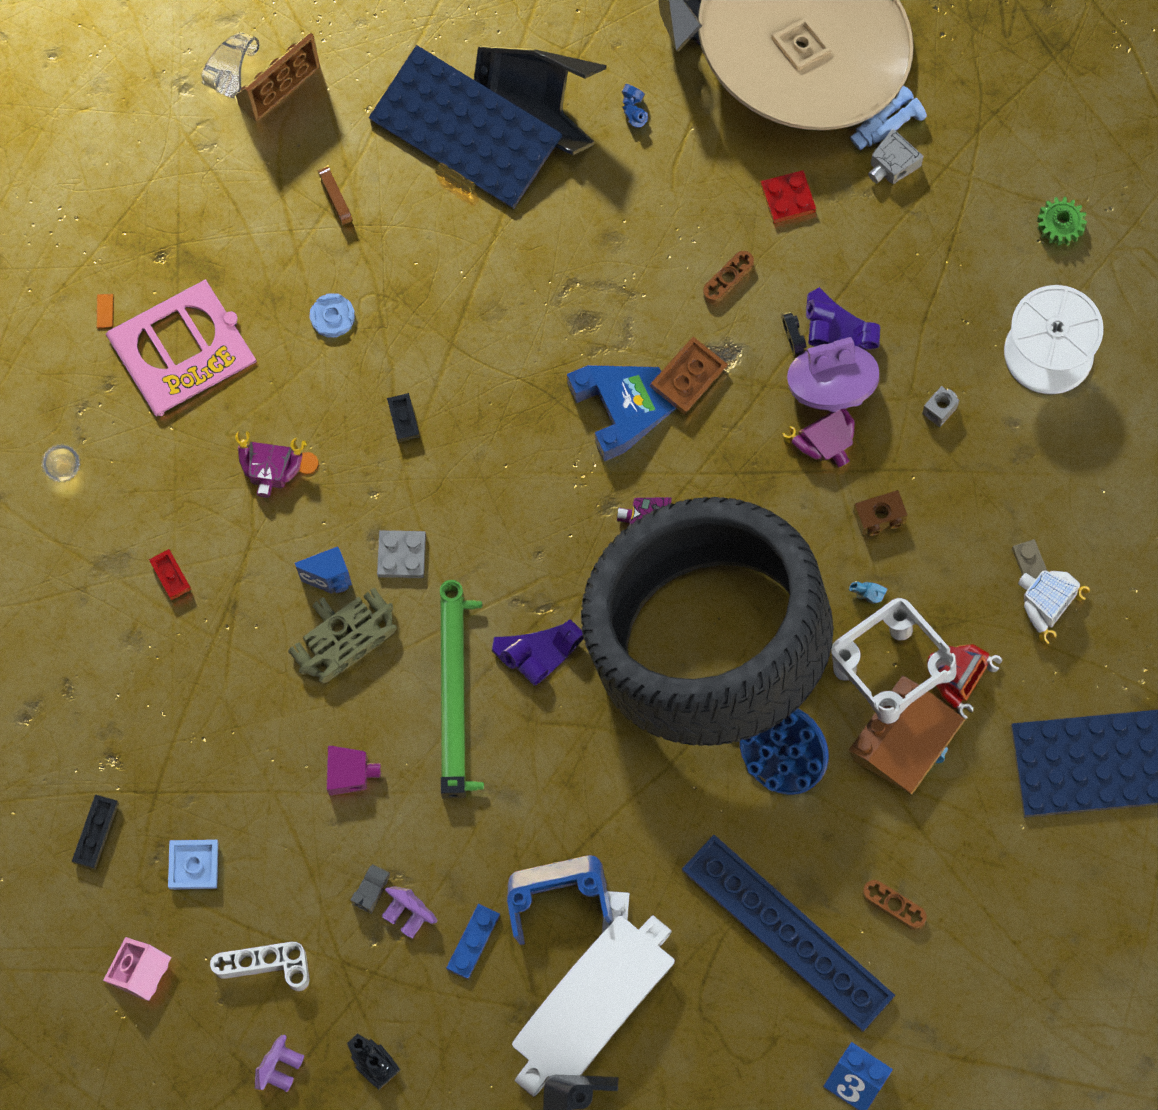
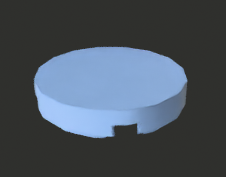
[310,294,355,337]

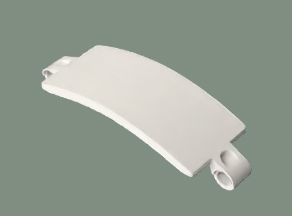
[512,916,674,1097]

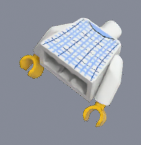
[1018,570,1090,644]

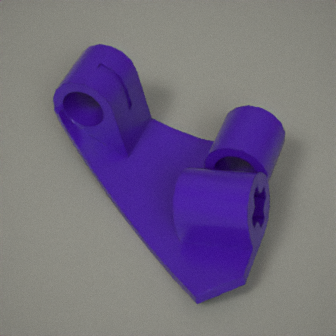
[806,287,881,350]
[492,619,584,686]

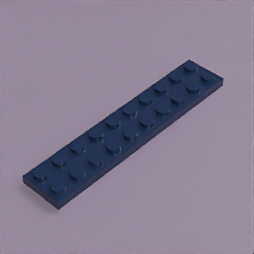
[682,835,895,1032]

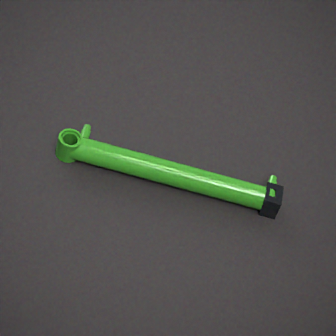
[440,580,484,799]

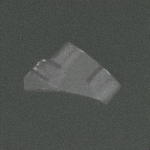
[201,32,260,99]

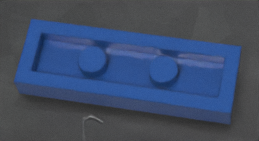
[446,904,500,980]

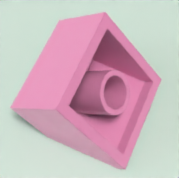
[103,937,171,1001]

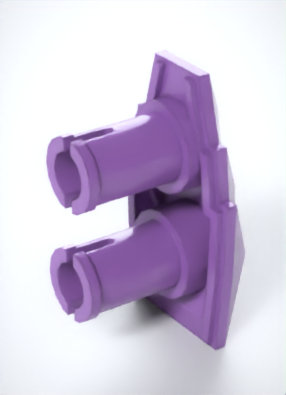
[382,886,438,938]
[255,1035,304,1092]

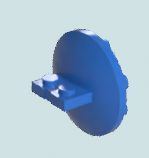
[740,708,829,795]

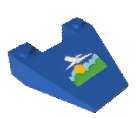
[567,365,676,462]

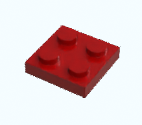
[761,170,816,224]

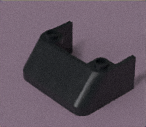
[543,1074,619,1110]

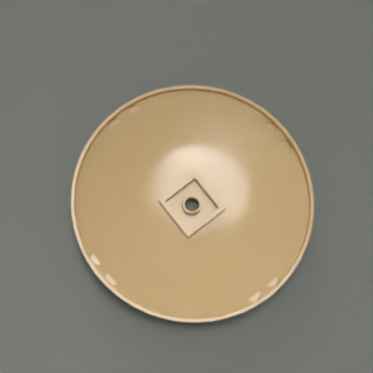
[698,0,913,130]

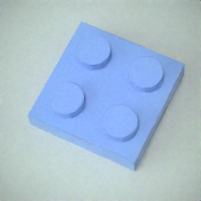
[168,840,218,889]

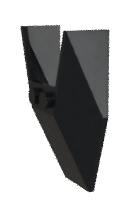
[474,46,607,155]

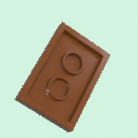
[650,337,728,415]

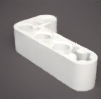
[210,942,309,991]

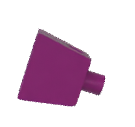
[327,746,381,795]

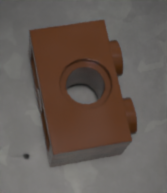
[853,490,908,536]

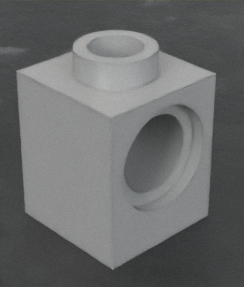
[922,386,959,427]

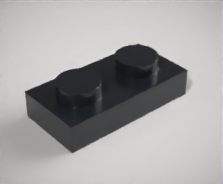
[387,393,420,442]

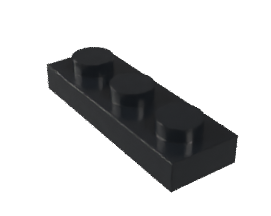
[72,794,119,870]

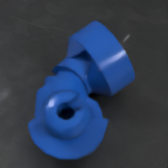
[622,84,648,127]

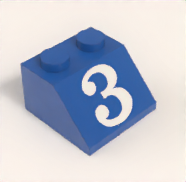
[295,546,352,593]
[823,1042,893,1110]

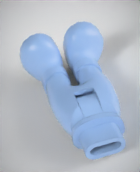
[850,86,927,150]

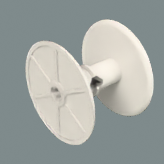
[1004,285,1103,394]

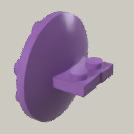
[787,337,879,412]

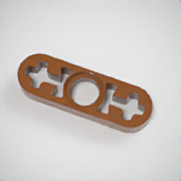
[317,166,353,226]
[703,251,754,304]
[863,880,927,930]

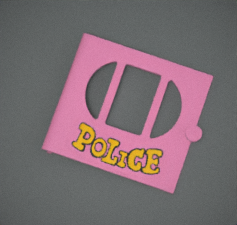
[106,279,257,416]

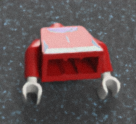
[927,644,1002,719]

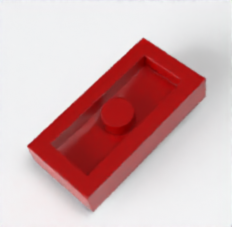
[149,549,192,600]

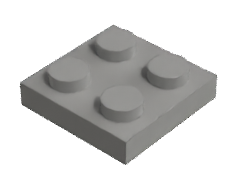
[377,530,426,578]

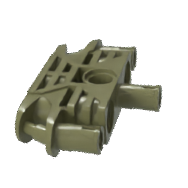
[288,588,397,684]

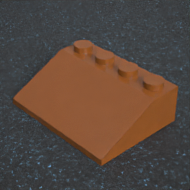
[236,33,320,122]
[849,675,965,795]

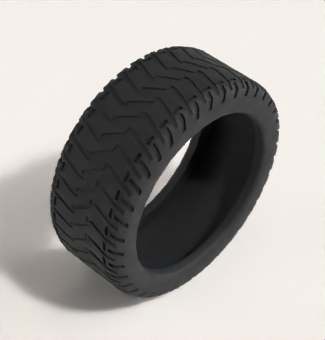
[581,497,834,746]

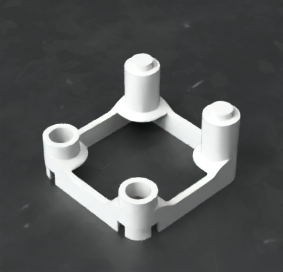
[831,598,957,724]

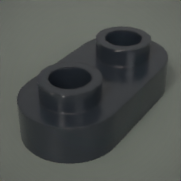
[781,312,807,356]

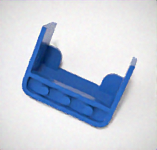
[507,855,613,945]

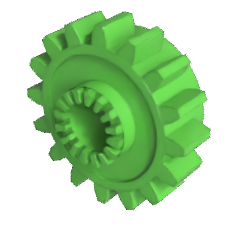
[1037,197,1087,246]

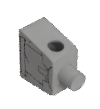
[868,129,923,184]

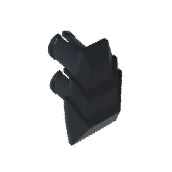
[347,1034,401,1090]

